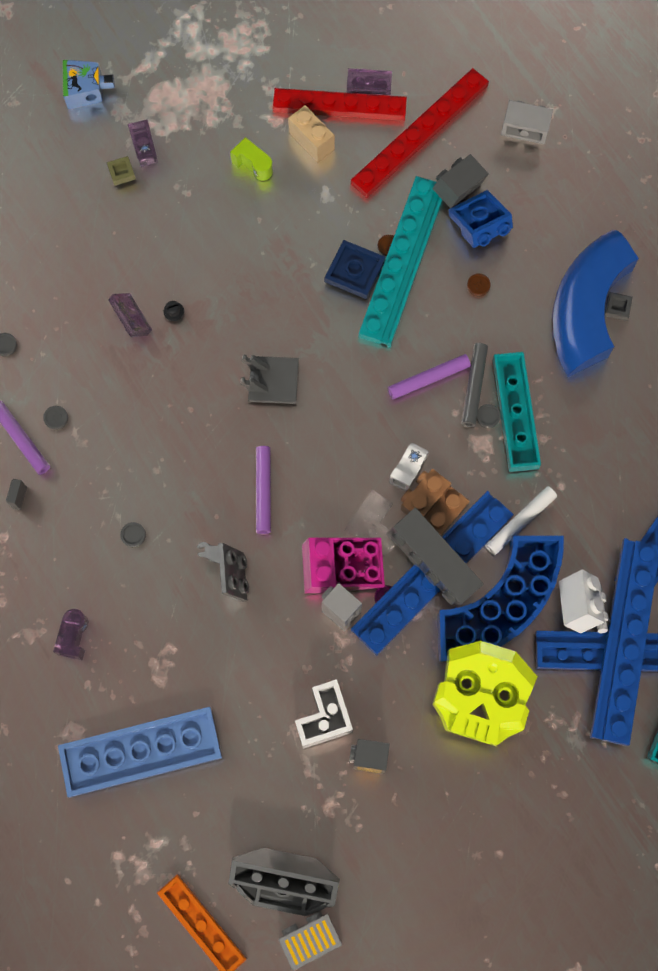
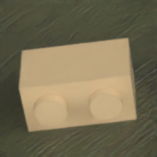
[288,105,335,163]

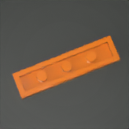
[157,874,247,971]

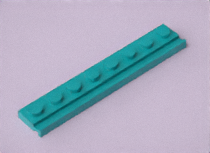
[358,176,443,347]

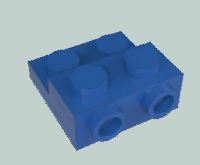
[448,190,513,248]

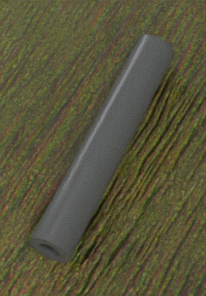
[461,343,488,427]

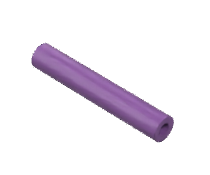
[387,354,471,400]
[0,400,50,475]
[256,446,271,534]

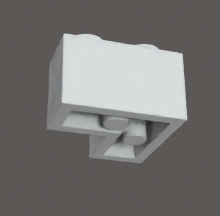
[295,679,353,749]

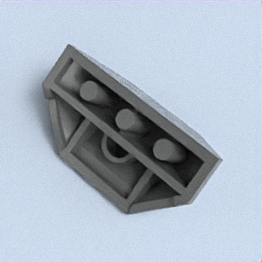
[228,848,340,916]

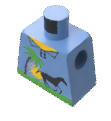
[63,60,115,109]

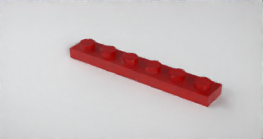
[273,88,407,121]

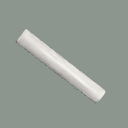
[485,486,557,556]

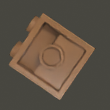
[401,468,470,536]

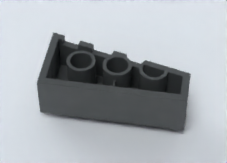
[386,507,484,606]

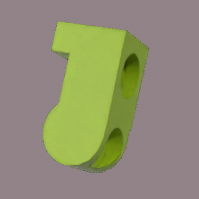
[230,137,273,181]

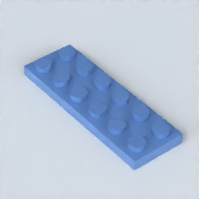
[58,707,222,798]

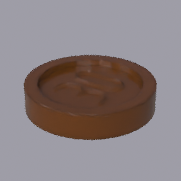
[378,235,394,256]
[467,273,491,297]

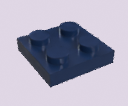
[324,240,386,299]

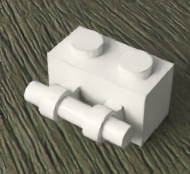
[559,569,609,633]

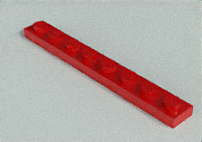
[351,68,489,198]

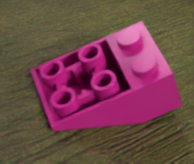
[302,538,385,594]

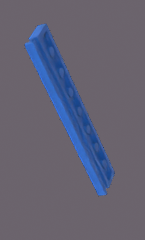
[351,491,514,656]
[590,538,658,746]
[535,631,658,672]

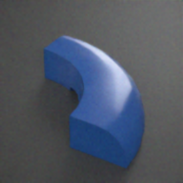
[552,230,639,377]
[437,536,564,662]

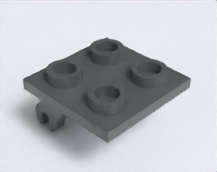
[240,355,299,404]
[197,542,249,601]

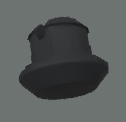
[163,301,184,321]

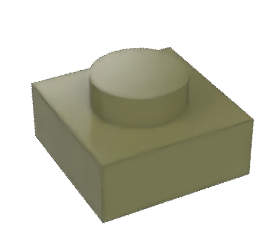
[106,156,136,186]

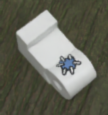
[389,443,429,491]

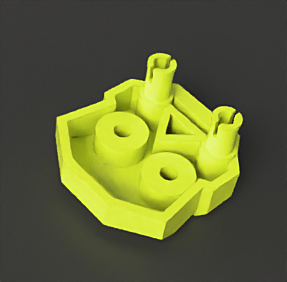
[432,641,538,746]

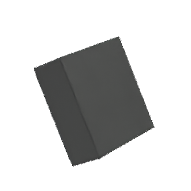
[605,292,633,321]
[6,479,27,510]

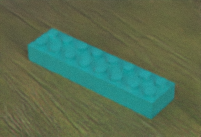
[492,352,541,472]

